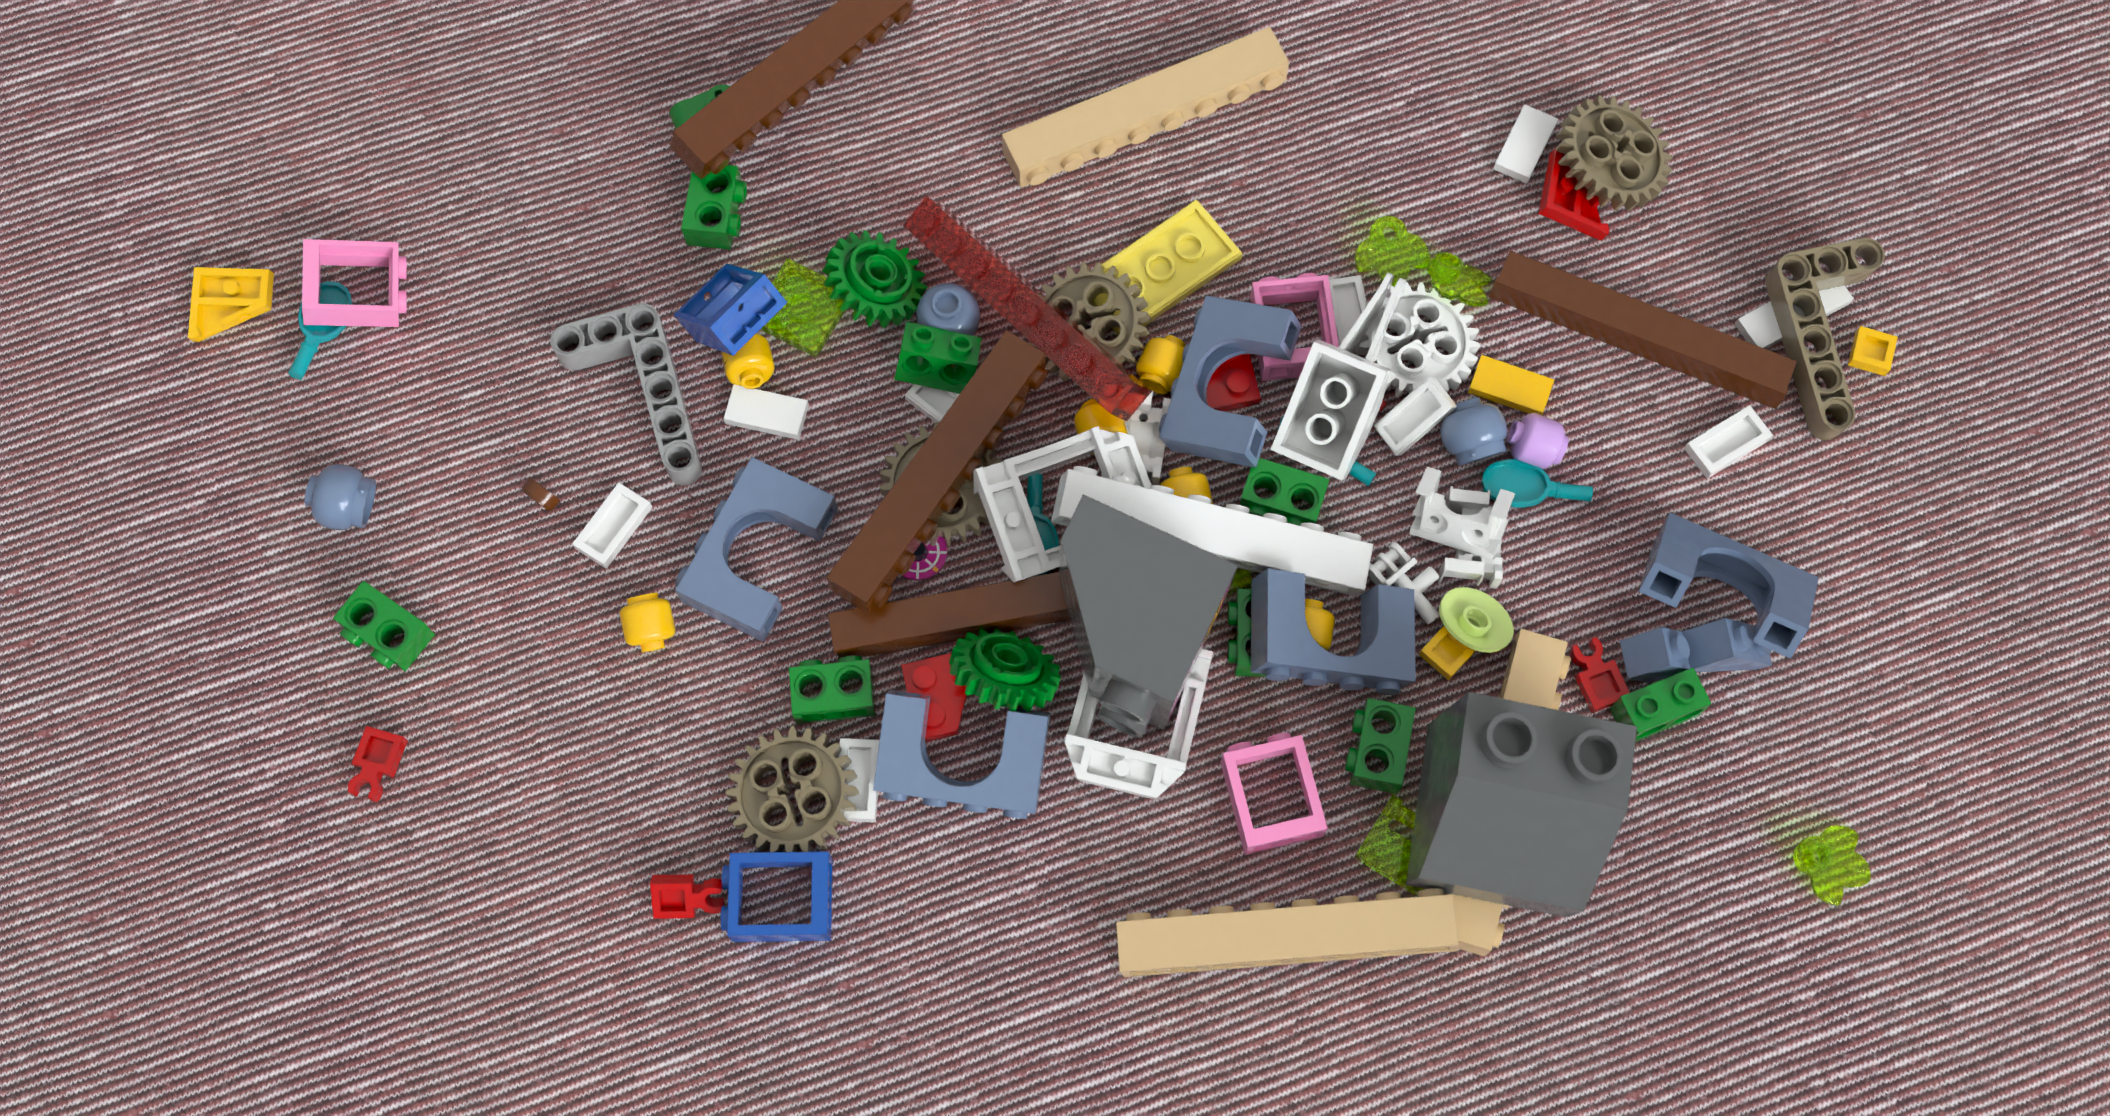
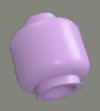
[1507,413,1569,469]

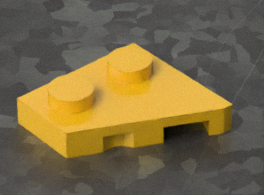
[188,267,274,342]

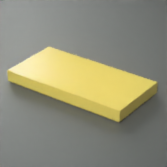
[1091,199,1243,336]

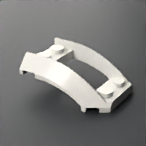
[974,426,1151,582]
[1065,649,1213,799]

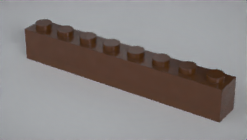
[670,0,915,179]
[826,330,1048,615]

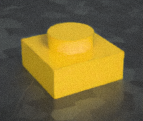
[1848,326,1898,376]
[1419,626,1476,681]

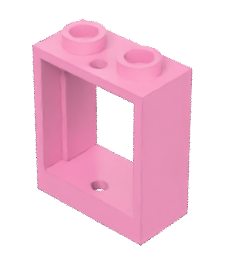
[302,239,407,327]
[1250,273,1339,381]
[1221,732,1328,855]

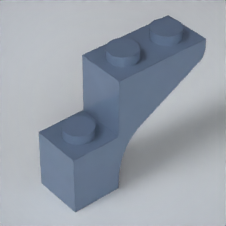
[1620,618,1772,683]

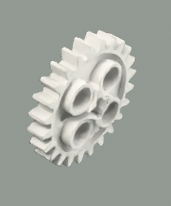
[1355,282,1480,398]

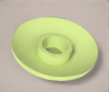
[1439,587,1514,653]

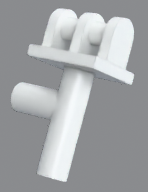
[1368,542,1440,624]

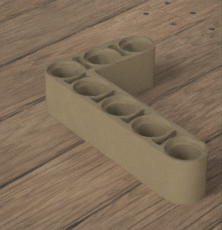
[1765,238,1885,440]

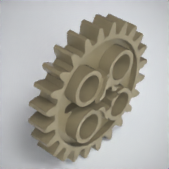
[1556,95,1673,211]
[1027,262,1151,386]
[879,422,1002,546]
[726,726,859,852]

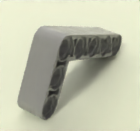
[550,303,702,486]

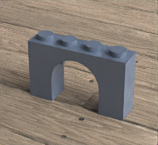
[1159,295,1302,468]
[675,457,838,642]
[1638,513,1819,659]
[1251,568,1416,695]
[873,690,1050,819]

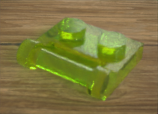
[1354,794,1425,897]

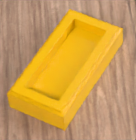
[1468,355,1554,415]

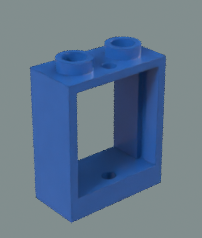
[674,263,787,356]
[721,851,833,942]

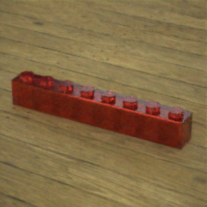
[903,196,1152,421]

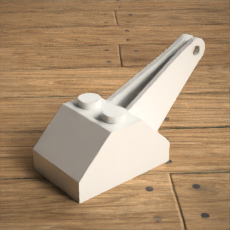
[1271,273,1406,480]

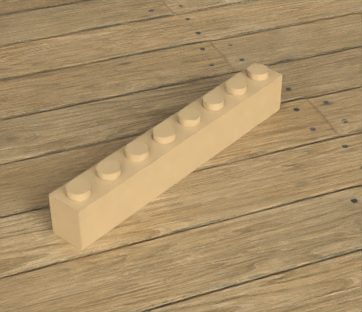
[1002,27,1289,188]
[1453,629,1571,957]
[1116,889,1459,977]

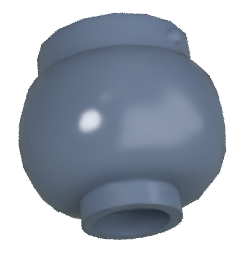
[916,283,981,336]
[1440,397,1507,466]
[304,464,376,530]

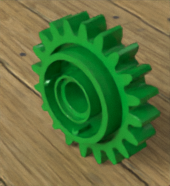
[822,230,927,328]
[949,629,1061,712]

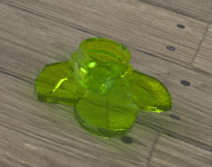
[1355,216,1430,287]
[1427,252,1492,307]
[1794,825,1871,906]

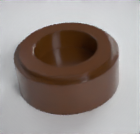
[521,477,561,512]

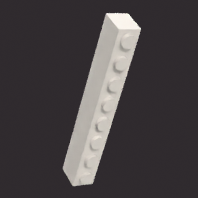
[1051,466,1373,595]

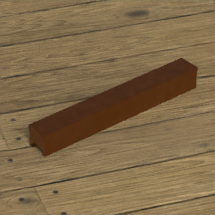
[1489,250,1797,409]
[828,572,1070,659]

